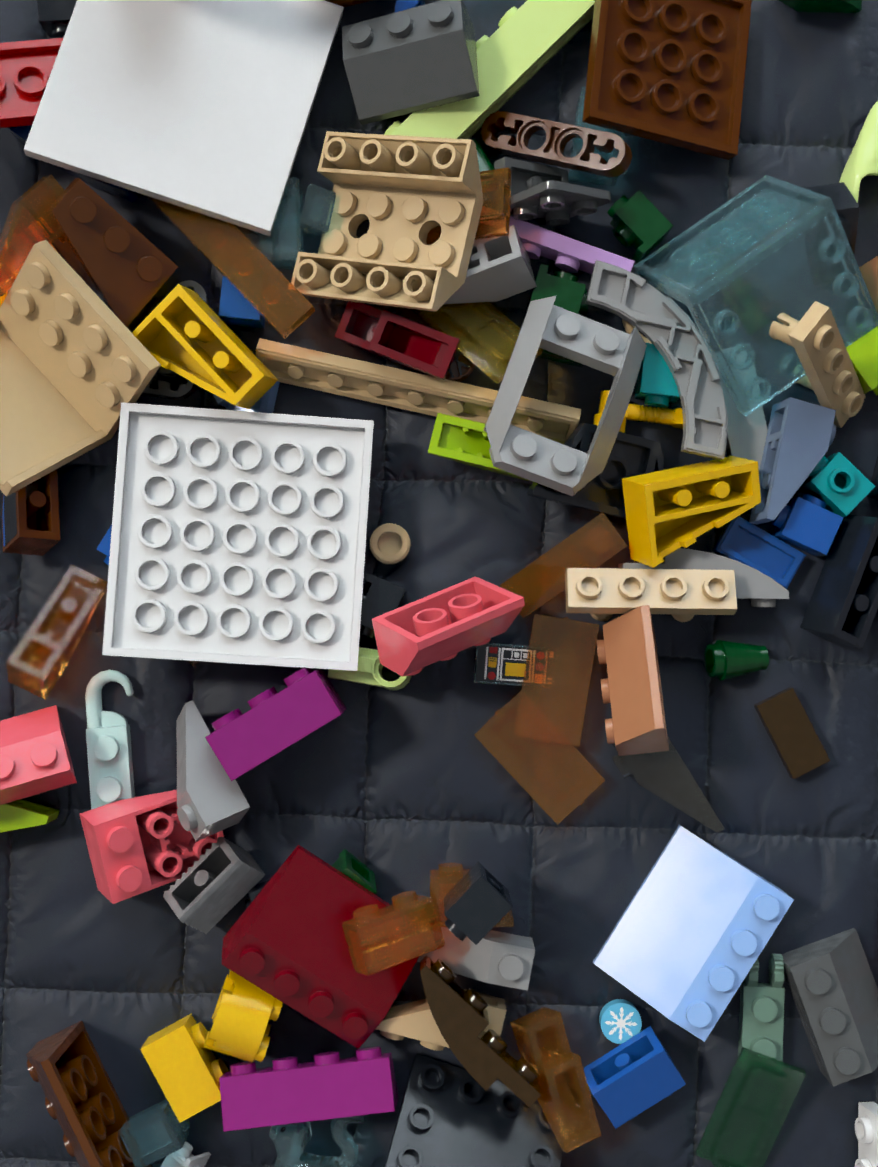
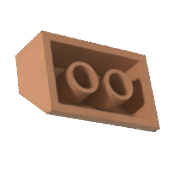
[597,605,669,756]

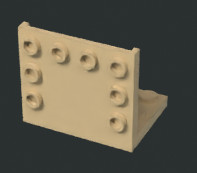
[0,240,161,497]

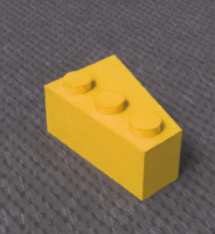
[132,284,278,409]
[622,456,761,568]

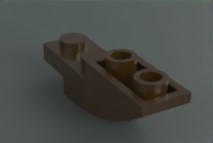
[420,955,541,1108]

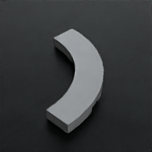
[586,260,728,460]

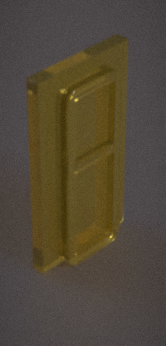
[411,302,544,384]

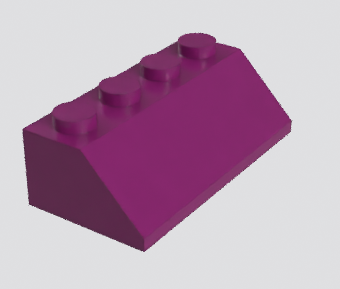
[219,1047,399,1132]

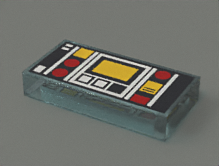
[473,642,558,689]

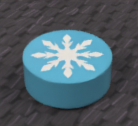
[599,999,642,1044]

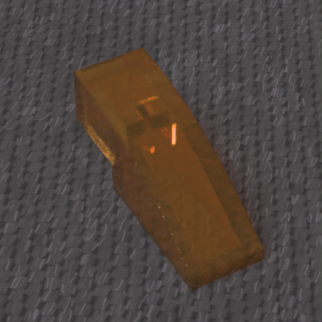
[510,1007,602,1153]

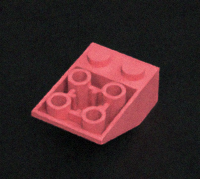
[79,790,224,904]

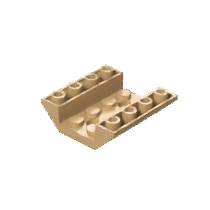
[289,131,484,312]

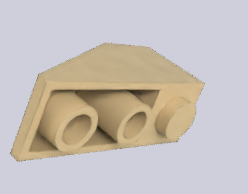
[376,989,507,1051]

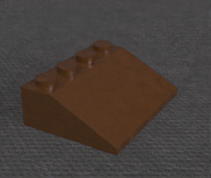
[26,1020,152,1167]

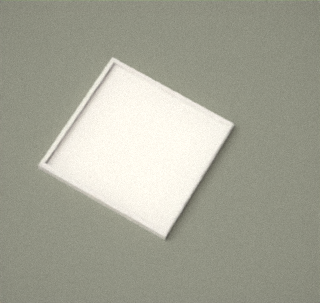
[24,0,344,236]

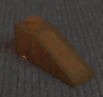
[499,512,627,618]
[6,564,108,700]

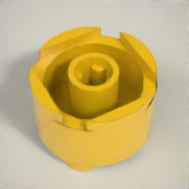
[204,970,283,1062]

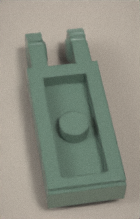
[738,953,785,1070]

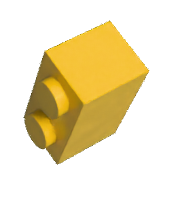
[140,1014,229,1123]

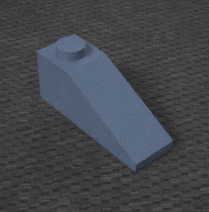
[749,397,836,525]

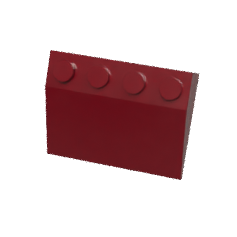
[222,845,431,1049]

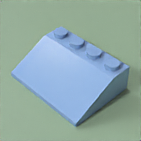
[593,824,794,1042]

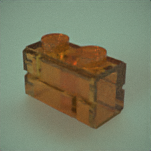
[342,891,445,976]

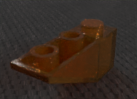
[0,174,66,296]

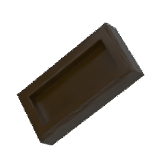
[754,687,830,779]

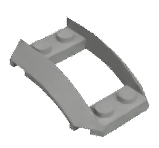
[483,296,647,496]

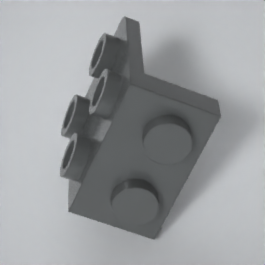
[494,157,611,226]

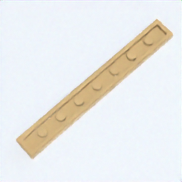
[256,338,581,444]

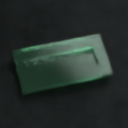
[696,1047,806,1167]

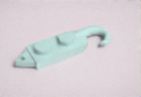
[85,669,135,810]

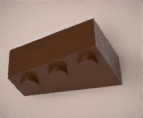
[48,178,178,327]

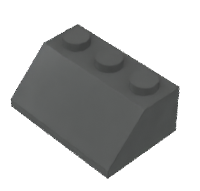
[342,0,479,125]
[782,928,878,1087]

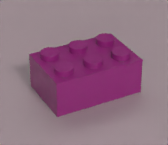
[205,667,347,781]

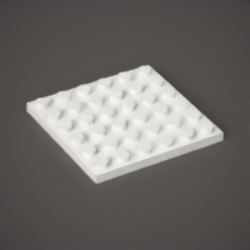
[102,402,374,671]

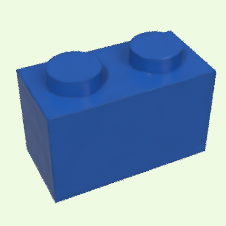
[581,1026,686,1129]

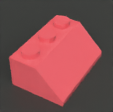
[372,576,525,677]
[0,705,77,805]

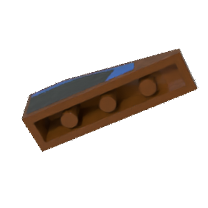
[1,469,60,556]

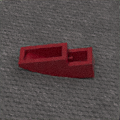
[334,301,461,380]

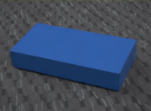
[713,516,806,589]

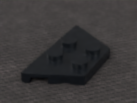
[527,423,664,520]

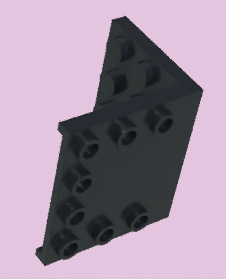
[384,1054,572,1167]

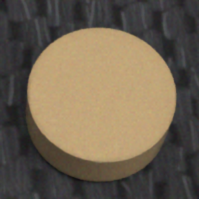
[370,523,411,564]

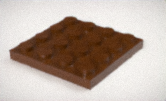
[582,0,752,160]

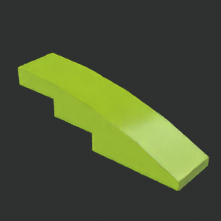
[428,413,533,482]

